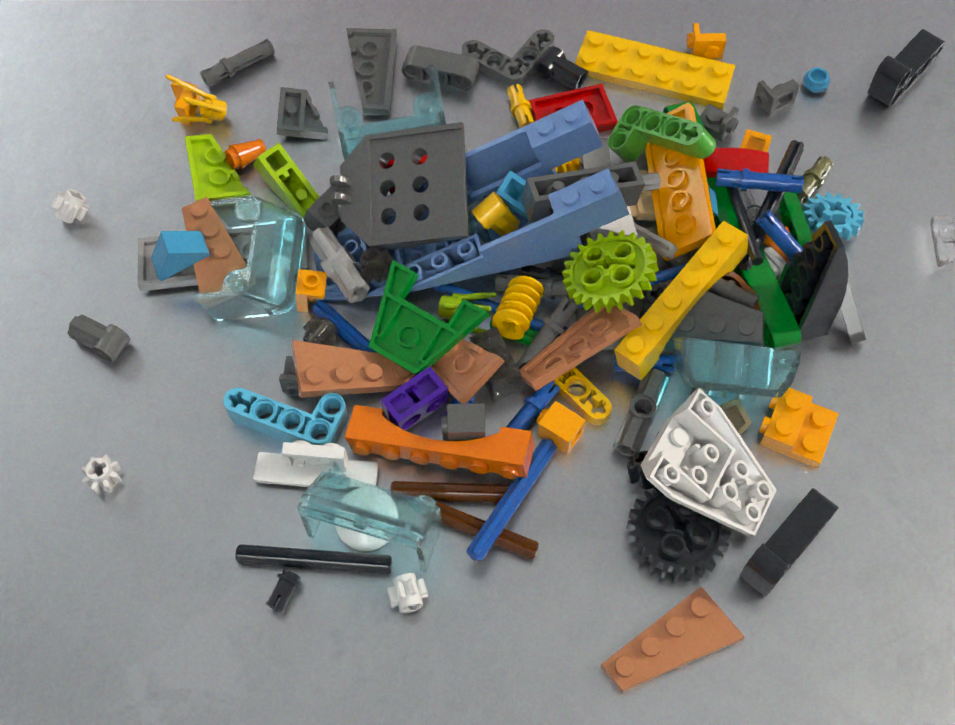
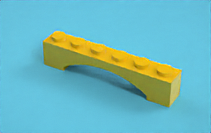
[615,221,748,381]

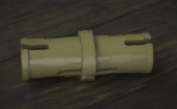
[796,156,834,203]

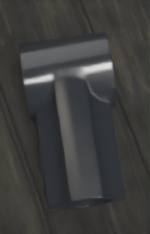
[533,46,588,90]

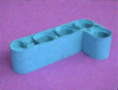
[223,387,348,445]

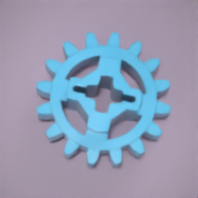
[803,192,864,241]

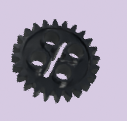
[626,486,731,582]

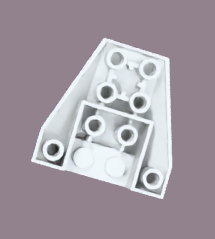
[641,388,776,537]

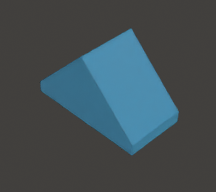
[151,231,210,281]

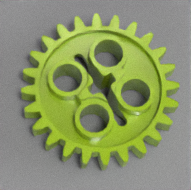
[562,230,659,313]

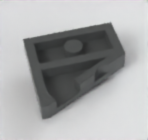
[277,87,328,140]

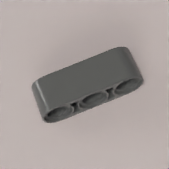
[401,45,480,91]

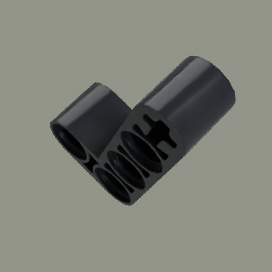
[867,29,946,107]
[739,488,839,597]

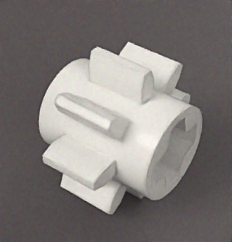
[51,189,89,223]
[81,454,122,495]
[387,573,428,613]

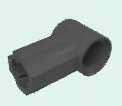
[67,314,131,363]

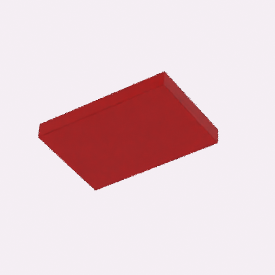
[528,83,618,133]

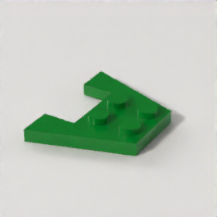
[369,260,490,375]

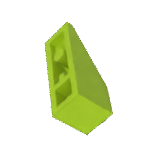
[253,143,320,221]

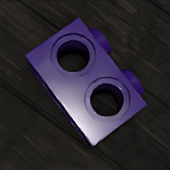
[381,366,448,431]

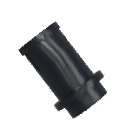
[265,569,301,613]

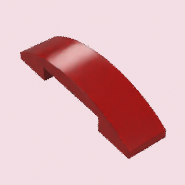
[703,148,770,178]

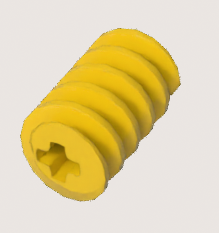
[492,276,544,340]

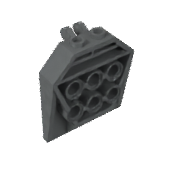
[330,122,469,252]

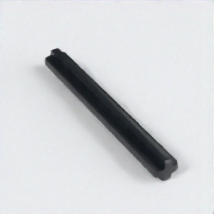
[235,544,392,574]

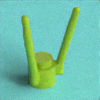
[438,292,504,342]

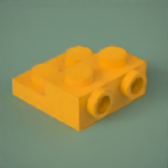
[759,386,839,468]

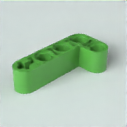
[608,105,716,163]

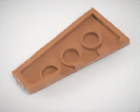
[517,306,642,391]

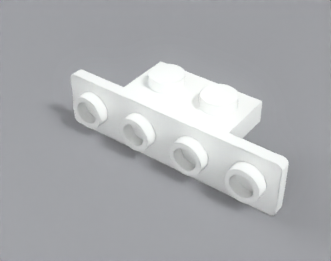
[253,440,379,491]

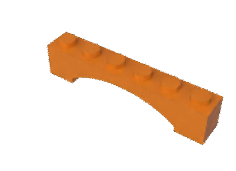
[345,405,535,479]

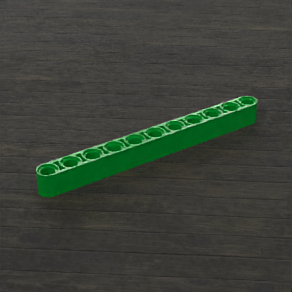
[663,101,801,351]

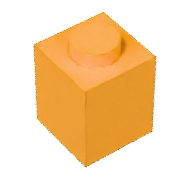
[536,401,586,455]

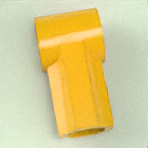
[471,192,520,236]

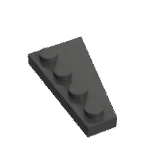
[346,28,397,115]

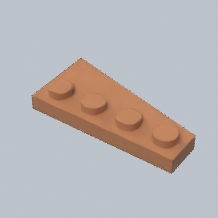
[182,197,256,308]
[431,339,505,404]
[291,340,416,398]
[601,587,745,694]

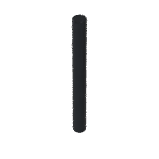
[726,187,764,266]

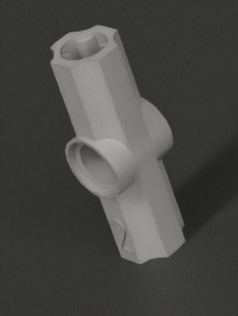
[309,226,370,303]

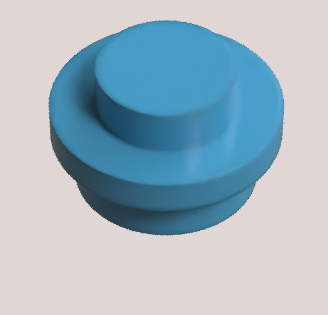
[803,67,830,92]

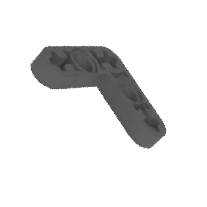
[462,29,554,88]

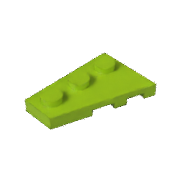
[185,134,251,205]

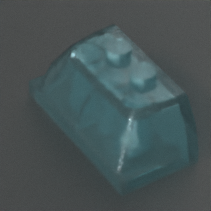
[665,337,801,402]

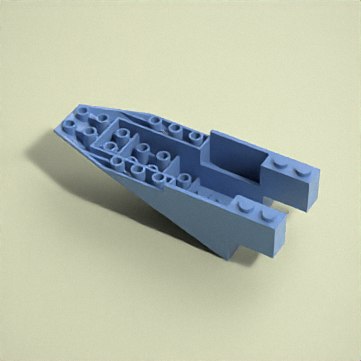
[314,100,630,302]

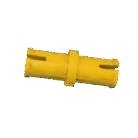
[506,84,534,128]

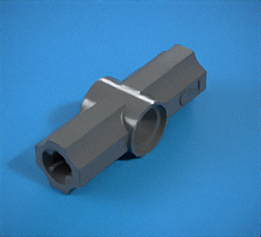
[613,368,670,457]

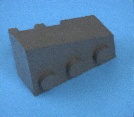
[670,292,765,349]

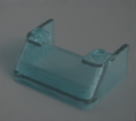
[328,64,446,160]
[194,196,306,321]
[297,469,442,572]

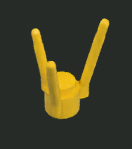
[165,74,227,124]

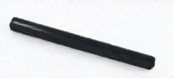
[737,140,804,271]

